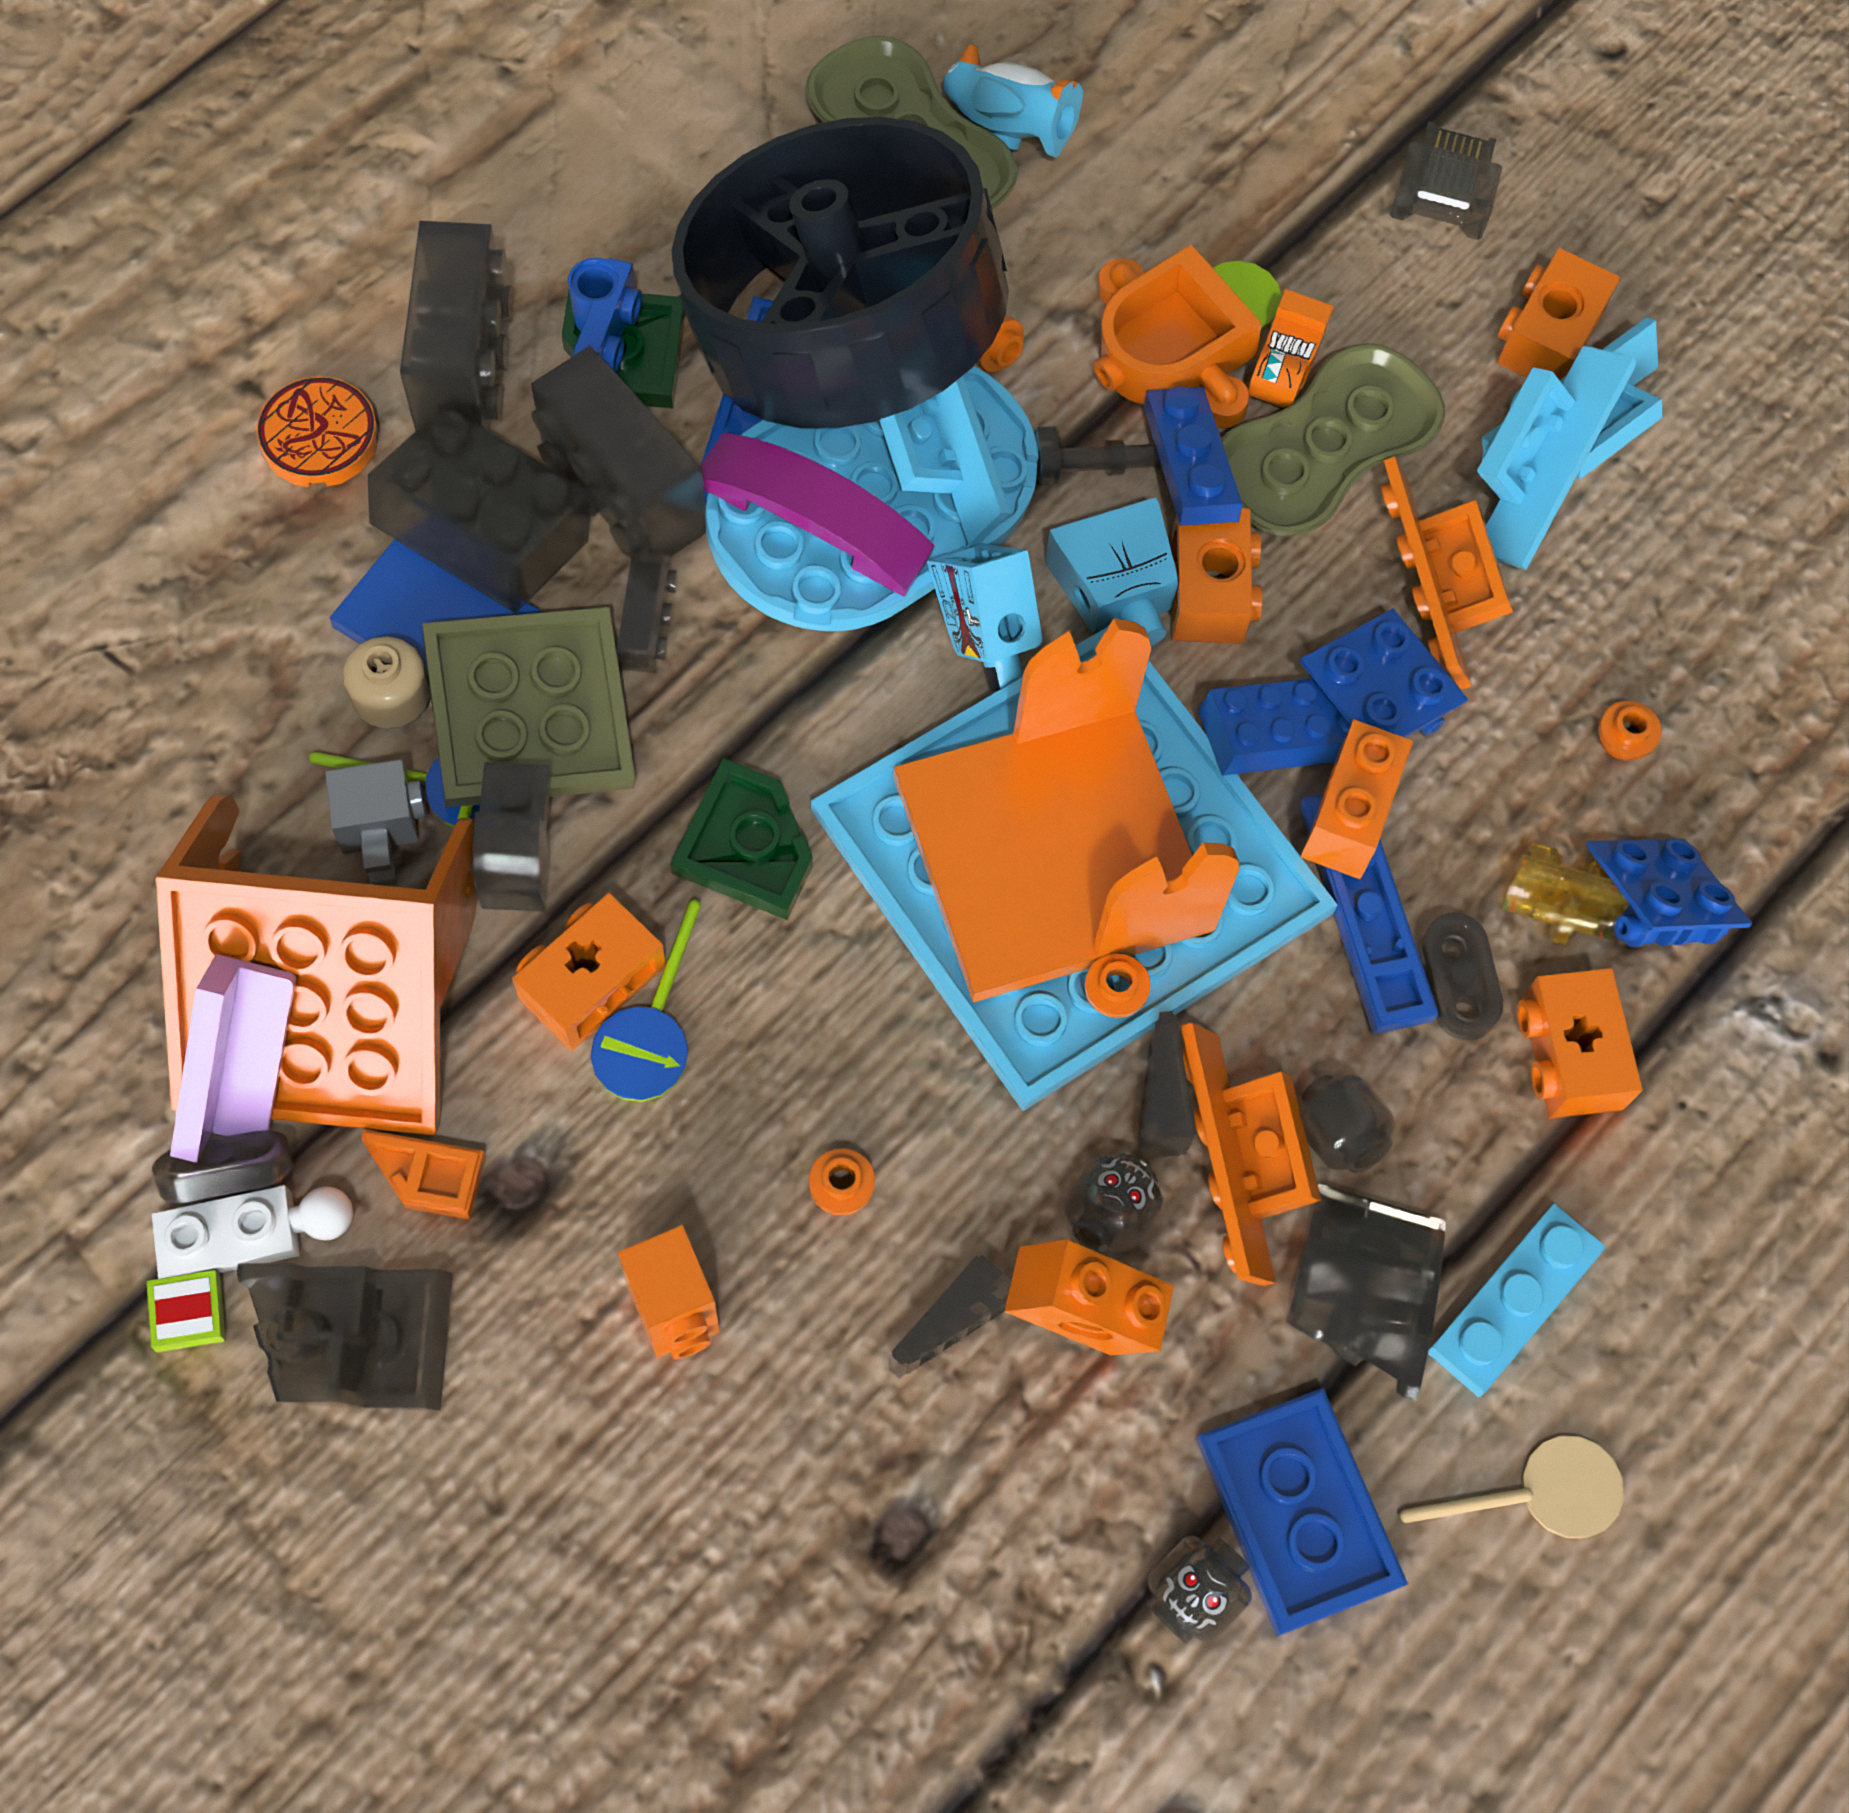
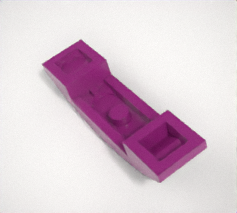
[692,433,935,597]

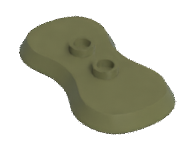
[805,36,1018,209]
[1221,343,1445,536]

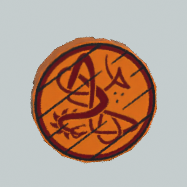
[256,376,378,487]

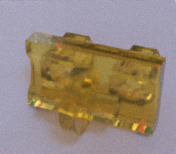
[1501,843,1629,946]

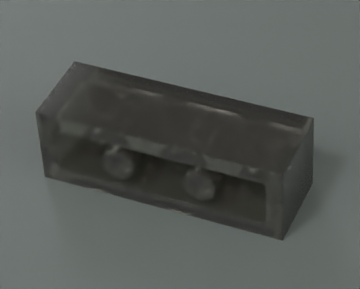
[616,551,678,673]

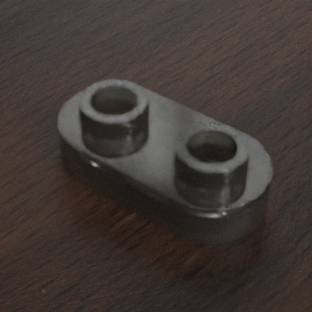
[1420,913,1503,1040]
[152,1130,294,1206]

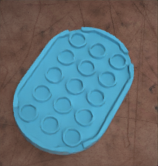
[705,366,1039,631]

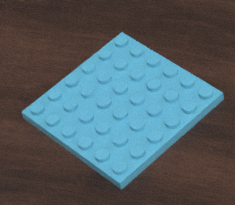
[811,626,1338,1111]

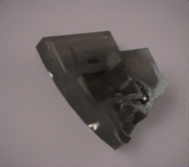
[1286,1183,1446,1401]
[237,1263,453,1411]

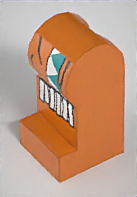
[1248,289,1334,409]

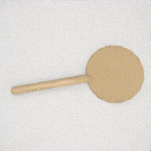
[1399,1436,1624,1539]

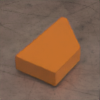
[361,1129,486,1220]

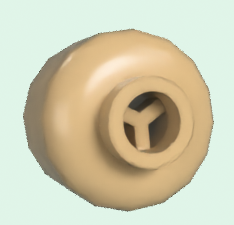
[343,636,430,729]

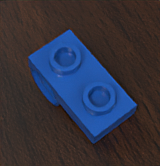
[568,258,642,394]

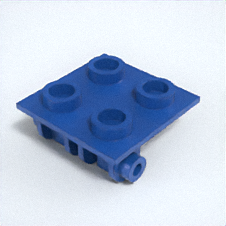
[1299,608,1468,737]
[1585,838,1752,947]

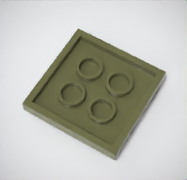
[422,607,636,808]

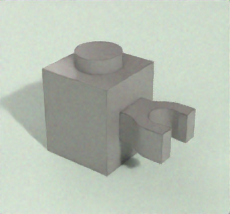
[325,759,427,885]

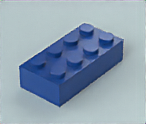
[1198,678,1350,776]

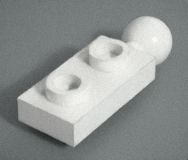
[152,1185,353,1279]

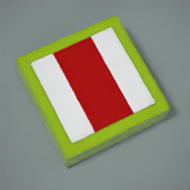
[146,1270,226,1353]

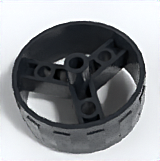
[671,117,1009,428]

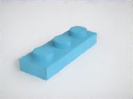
[1426,1203,1606,1398]

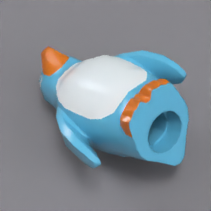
[944,45,1084,158]

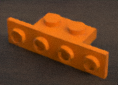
[1381,456,1514,690]
[1180,1022,1322,1287]

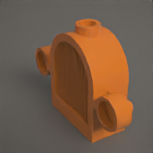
[1093,244,1262,428]

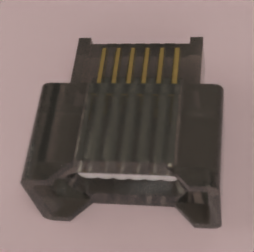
[1390,121,1503,240]

